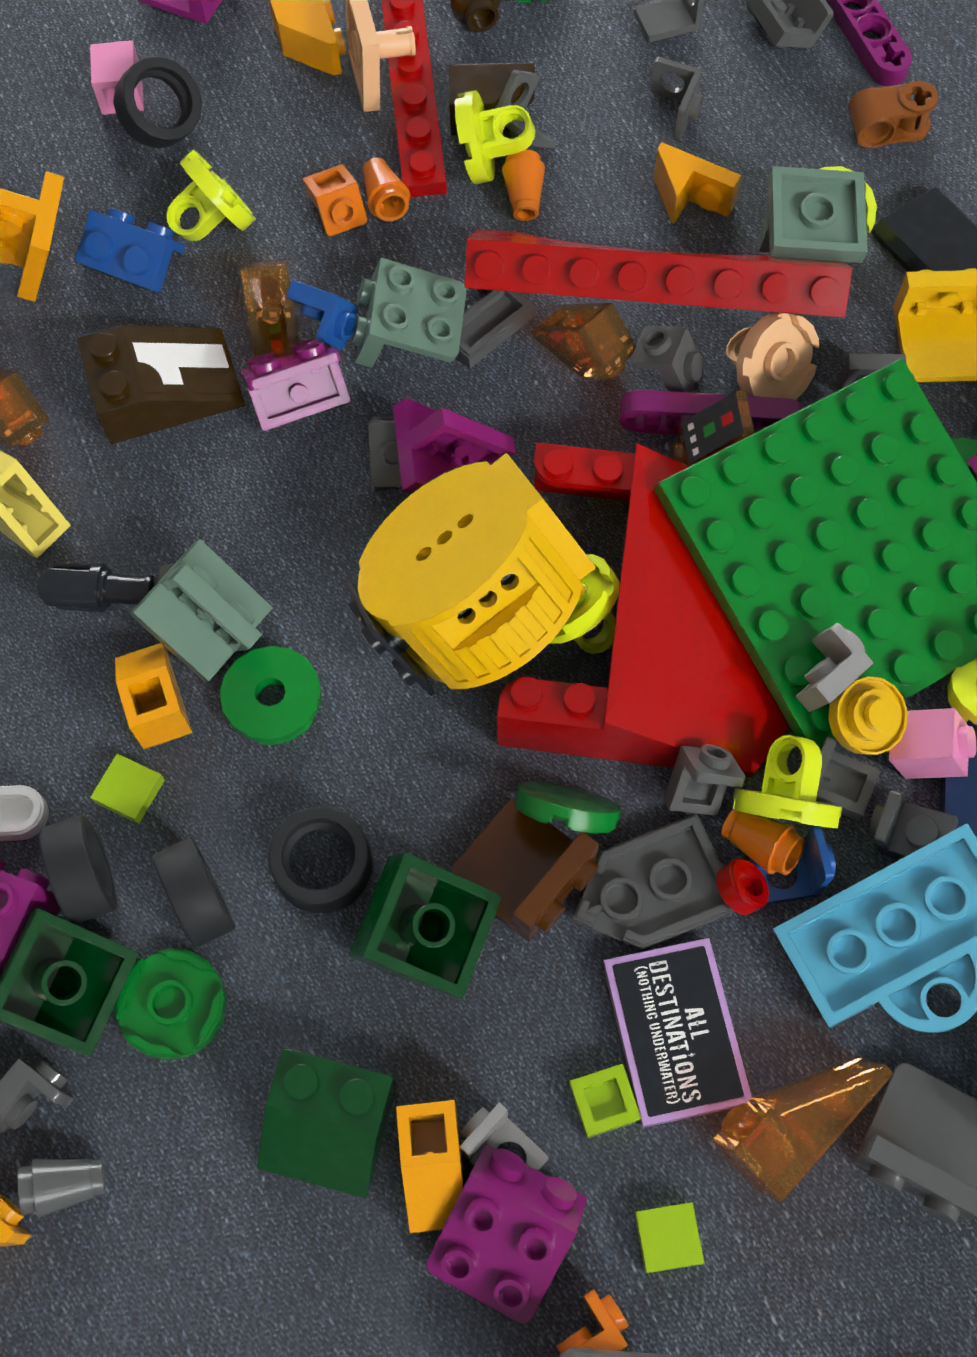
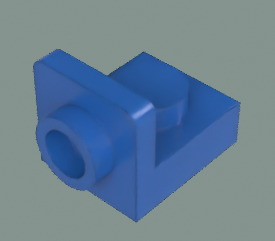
[286,279,359,350]

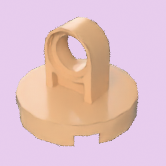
[726,312,819,400]

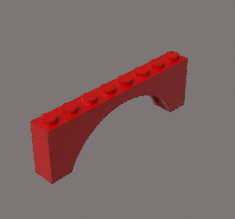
[464,229,853,318]

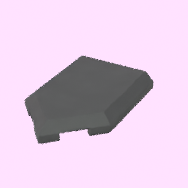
[572,813,735,950]

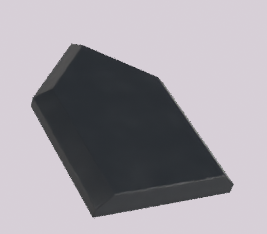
[871,187,977,272]

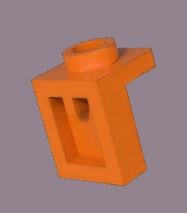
[302,164,367,236]
[556,1289,629,1354]

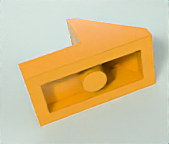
[654,142,741,224]

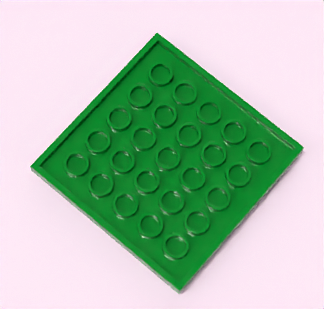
[653,358,977,749]

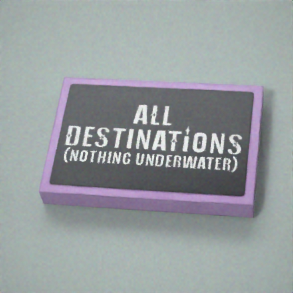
[603,938,753,1128]

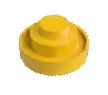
[828,676,908,755]

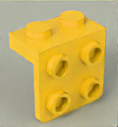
[893,268,977,382]

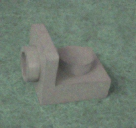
[796,623,874,712]

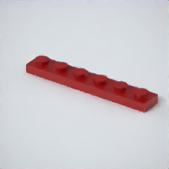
[381,0,447,198]

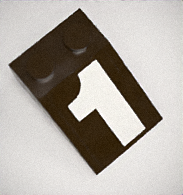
[77,325,245,444]

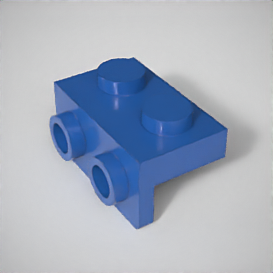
[75,207,186,293]

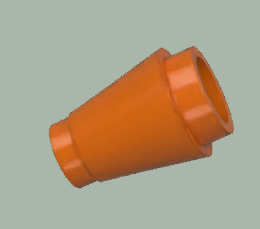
[502,149,545,221]
[362,158,410,221]
[721,810,805,875]

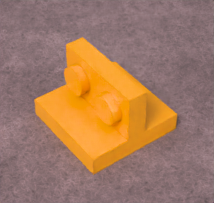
[0,171,64,302]

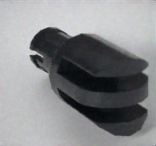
[37,562,155,612]

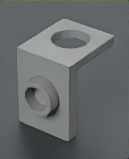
[460,1102,548,1171]

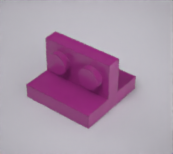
[393,397,516,494]

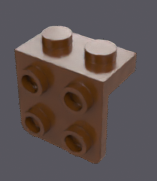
[451,799,600,942]

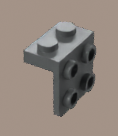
[853,1063,977,1224]

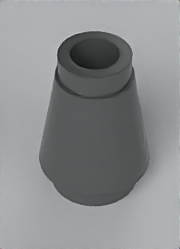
[17,1159,106,1218]

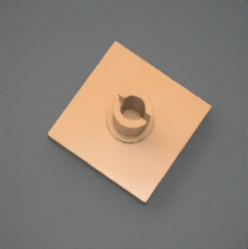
[345,0,416,112]

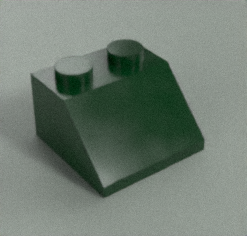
[348,852,502,999]
[0,908,139,1057]
[257,1047,398,1199]

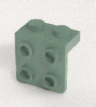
[351,258,466,368]

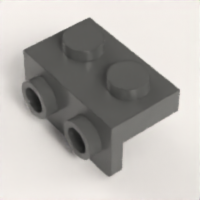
[745,0,833,49]

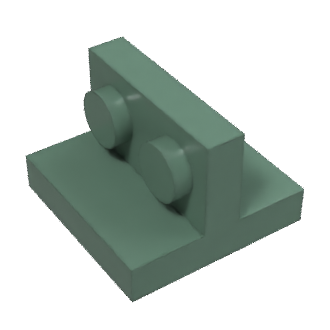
[758,166,868,263]
[129,539,273,682]

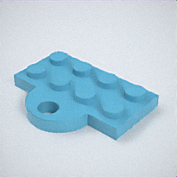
[773,824,977,1033]

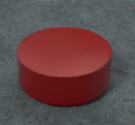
[716,858,769,915]

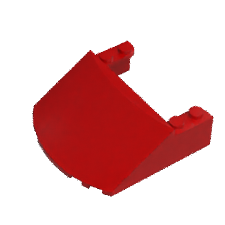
[497,443,789,778]

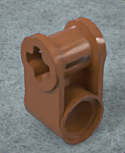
[848,81,939,148]

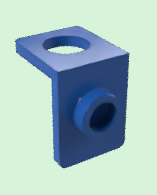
[749,826,836,905]

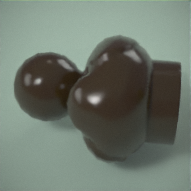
[451,0,501,32]

